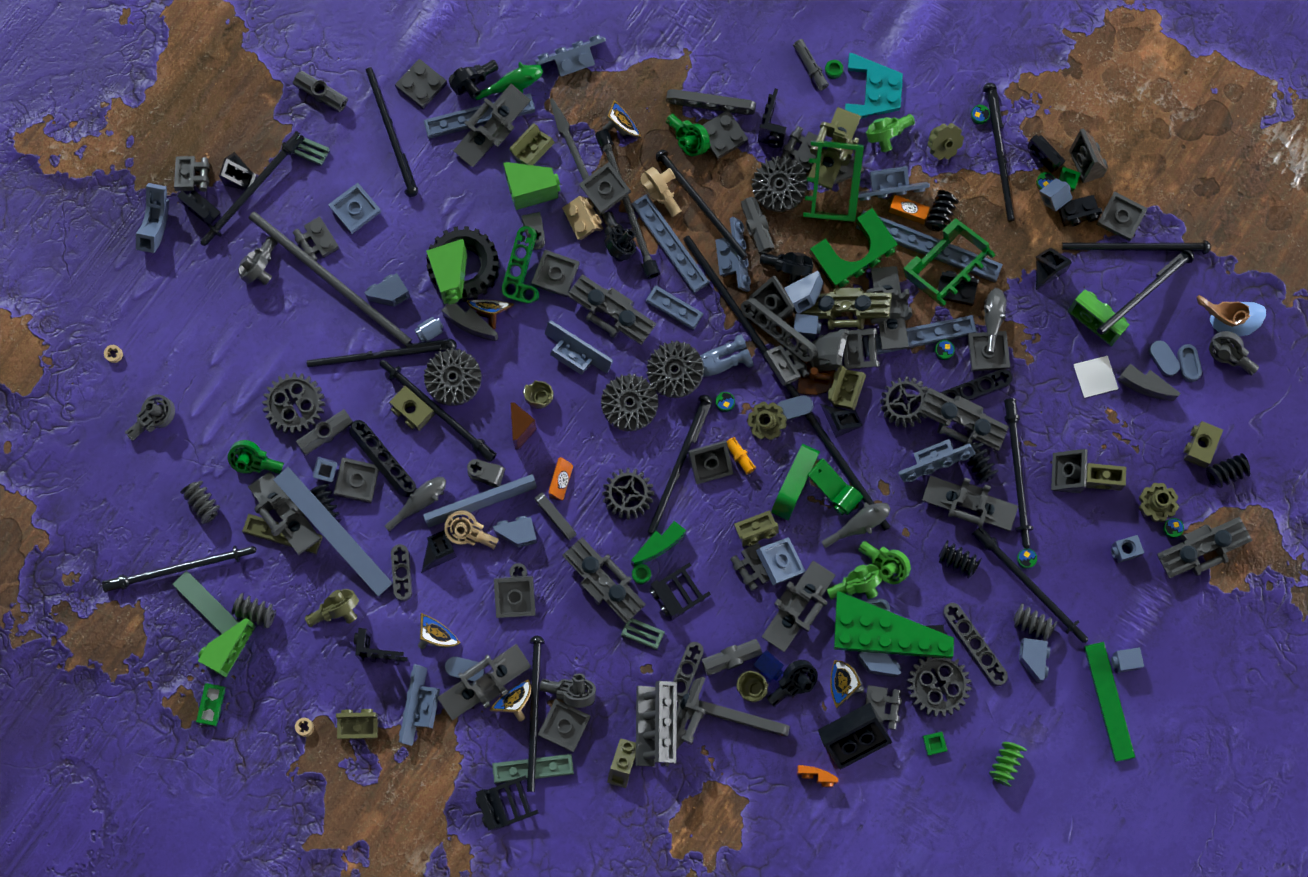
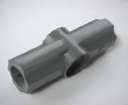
[293,70,348,112]
[741,197,774,254]
[296,409,353,455]
[701,639,763,676]

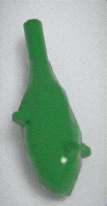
[476,62,543,100]

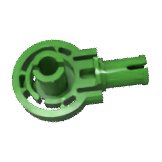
[866,114,915,152]
[858,541,911,584]
[827,564,883,600]

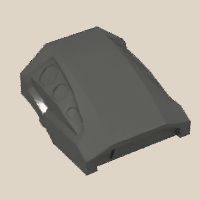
[809,329,849,372]

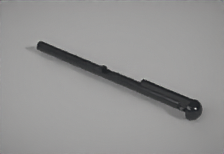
[366,67,418,197]
[983,83,1015,222]
[656,150,748,260]
[1062,240,1211,255]
[1097,250,1194,335]
[307,339,457,367]
[647,394,712,534]
[527,635,545,792]

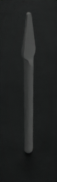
[550,99,605,216]

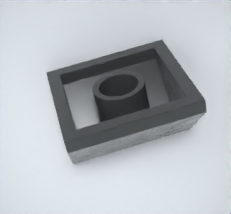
[749,276,795,323]
[688,440,733,484]
[1051,449,1088,493]

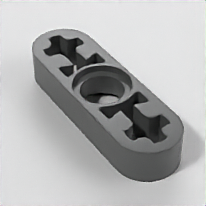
[534,492,577,541]
[391,544,412,601]

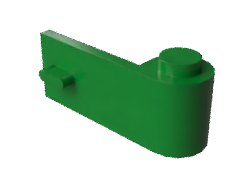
[807,458,863,515]

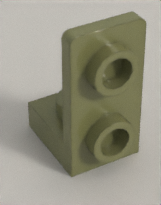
[607,738,636,788]

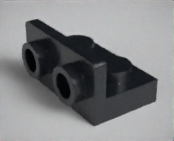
[1027,134,1065,173]
[177,190,221,226]
[1058,195,1103,227]
[937,271,979,306]

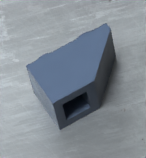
[784,271,824,314]
[364,273,410,307]
[493,516,537,548]
[1019,638,1050,683]
[857,652,901,677]

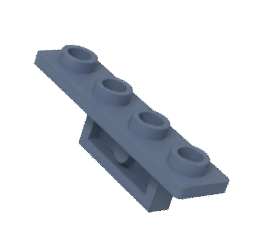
[534,34,606,76]
[858,166,930,201]
[715,217,751,292]
[545,321,613,375]
[898,439,975,482]
[399,664,440,746]

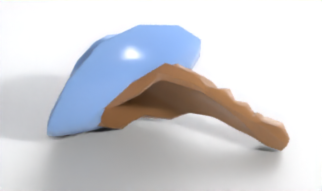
[1196,295,1266,337]

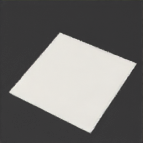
[1073,356,1118,398]

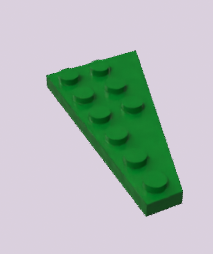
[834,591,954,659]

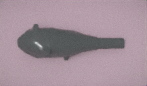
[984,288,1007,355]
[385,477,446,532]
[821,502,891,548]

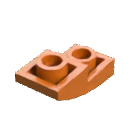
[797,765,838,787]

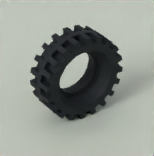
[426,226,500,302]

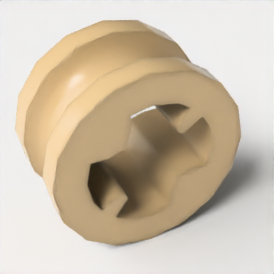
[104,345,123,363]
[295,718,314,737]

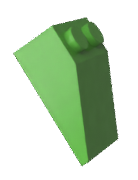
[198,618,256,677]

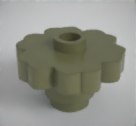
[927,123,964,160]
[748,402,787,440]
[1139,483,1179,522]

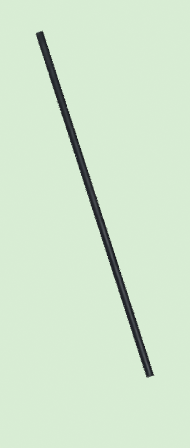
[683,235,891,531]

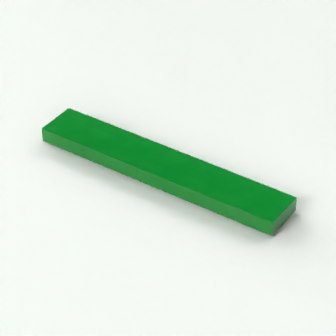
[1084,642,1135,762]

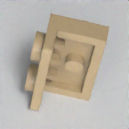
[562,196,603,240]

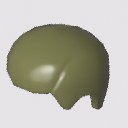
[523,380,554,409]
[736,671,768,702]

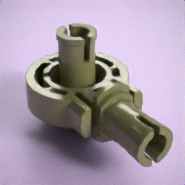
[305,589,359,627]

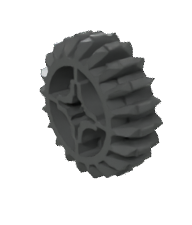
[880,376,928,428]
[602,468,654,520]

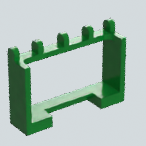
[803,141,864,222]
[903,218,995,306]

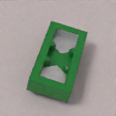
[196,683,226,727]

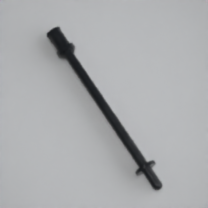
[200,131,305,246]
[380,360,497,463]
[1004,398,1034,549]
[972,527,1088,643]
[102,545,257,593]

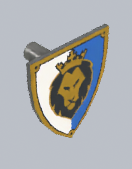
[602,100,641,138]
[418,613,460,649]
[830,660,864,708]

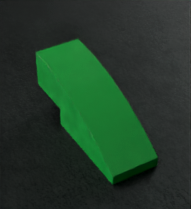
[631,521,686,566]

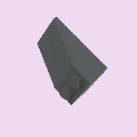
[1069,128,1108,183]

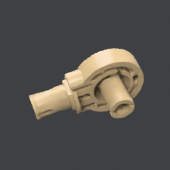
[641,167,682,217]
[444,510,499,550]

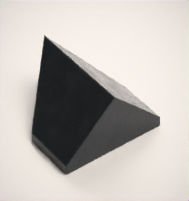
[219,152,256,190]
[1036,248,1072,290]
[820,404,863,438]
[421,530,456,573]

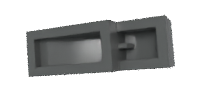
[442,303,499,341]
[1117,364,1181,401]

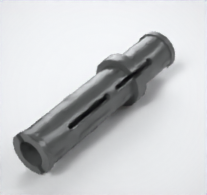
[793,39,829,91]

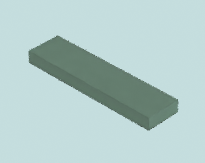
[173,570,239,634]
[492,754,574,784]

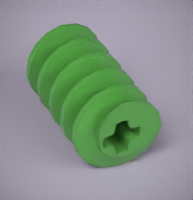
[989,742,1027,787]

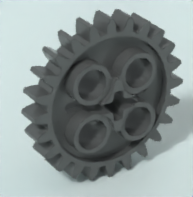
[262,372,326,435]
[907,657,972,717]

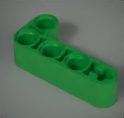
[502,226,539,303]
[771,444,820,521]

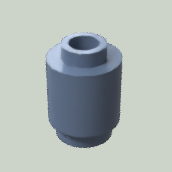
[414,317,444,342]

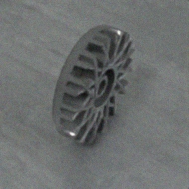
[752,156,808,212]
[646,340,704,398]
[424,348,482,406]
[601,374,658,431]

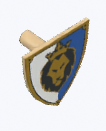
[490,679,531,721]

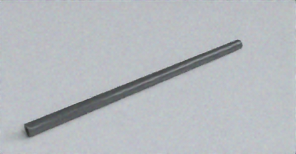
[249,211,412,346]

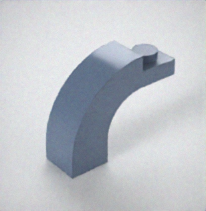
[136,183,169,253]

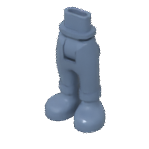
[700,334,754,377]

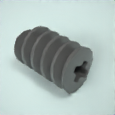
[180,481,220,524]
[232,593,276,629]
[1013,603,1057,641]

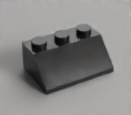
[818,702,892,770]

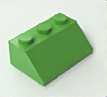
[1068,290,1130,346]

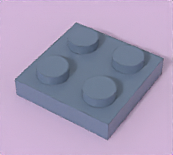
[328,183,381,234]
[756,537,805,585]

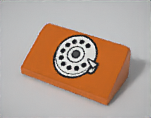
[889,195,930,224]
[548,457,573,501]

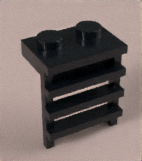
[757,88,787,148]
[649,562,711,621]
[354,628,408,665]
[475,775,539,831]

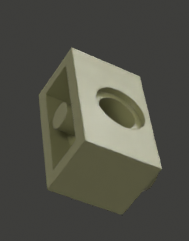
[389,386,435,431]
[1183,421,1223,468]
[1086,463,1126,491]

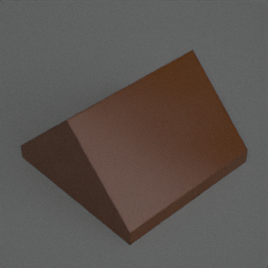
[510,402,537,449]

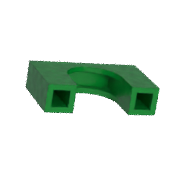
[809,208,898,289]

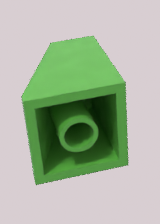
[503,162,561,210]
[426,239,467,304]

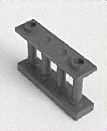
[636,681,677,767]

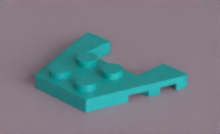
[845,53,903,119]

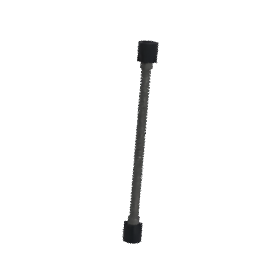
[595,129,660,279]

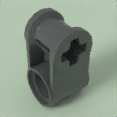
[521,212,545,250]
[467,459,506,488]

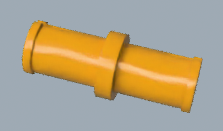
[726,437,756,475]

